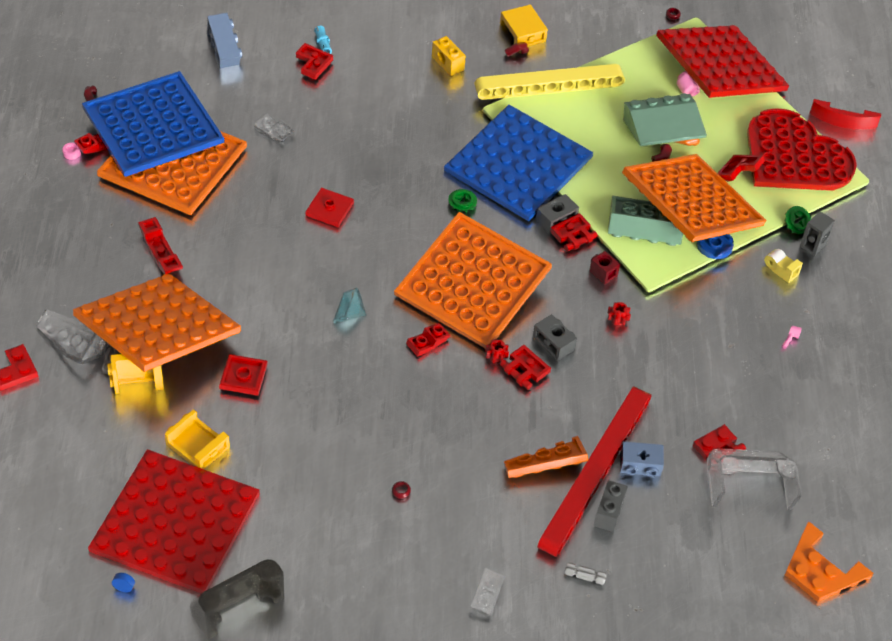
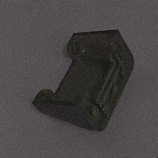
[190,559,284,639]

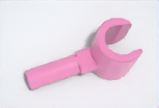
[782,326,802,349]

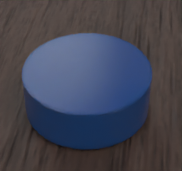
[112,573,135,593]

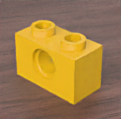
[432,36,466,76]

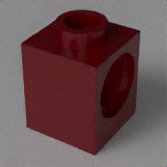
[589,251,620,285]

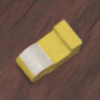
[764,249,803,283]

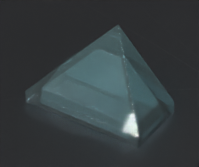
[333,288,366,324]

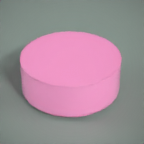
[62,142,81,160]

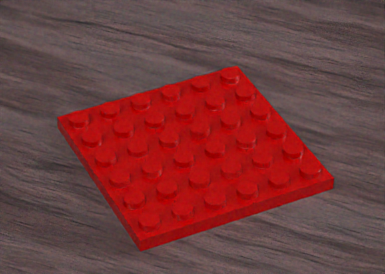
[656,25,789,98]
[88,449,260,595]

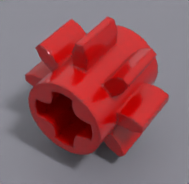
[607,302,631,325]
[485,340,509,363]

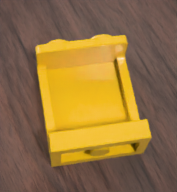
[500,4,548,47]
[107,354,164,394]
[165,409,230,469]

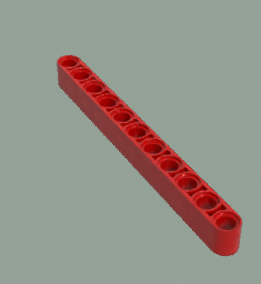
[537,386,652,557]

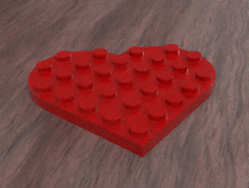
[747,108,857,191]

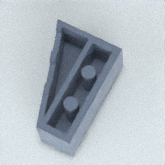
[207,13,242,68]

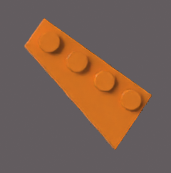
[504,436,588,478]

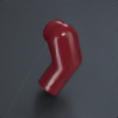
[505,42,529,57]
[84,85,97,102]
[651,144,672,162]

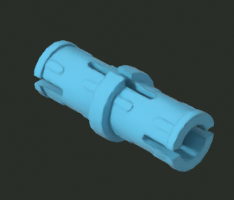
[314,26,332,54]

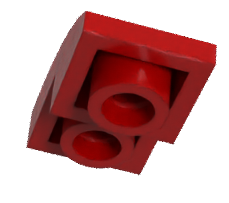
[74,133,107,154]
[406,323,450,357]

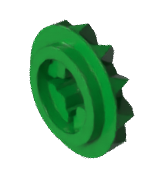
[448,189,477,213]
[784,206,811,235]

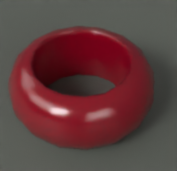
[666,8,681,20]
[392,481,411,499]

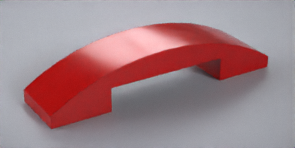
[810,99,881,130]
[138,217,183,274]

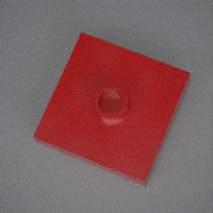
[305,187,354,228]
[219,354,268,396]

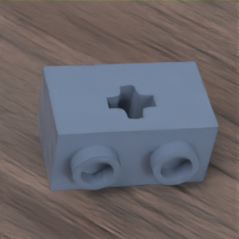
[620,441,664,477]

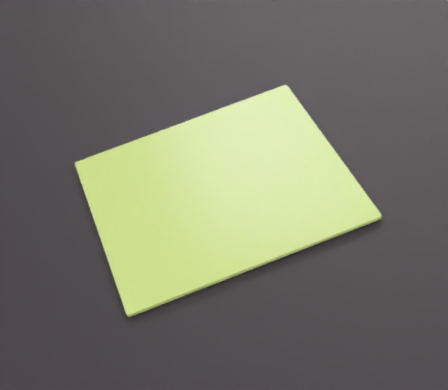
[483,18,869,292]

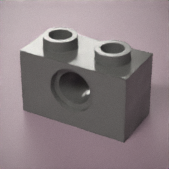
[536,194,579,234]
[800,211,835,256]
[533,314,577,361]
[594,480,628,532]

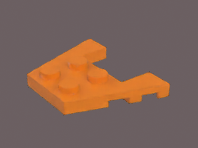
[785,522,874,602]

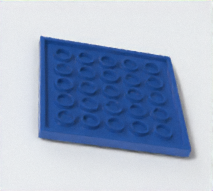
[82,71,224,177]
[444,104,593,221]

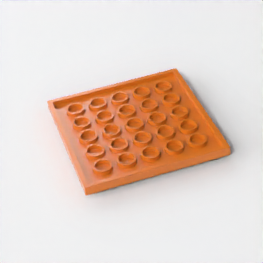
[97,131,247,215]
[622,154,767,242]
[394,212,552,349]
[73,273,241,372]

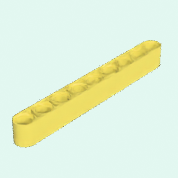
[474,64,625,100]

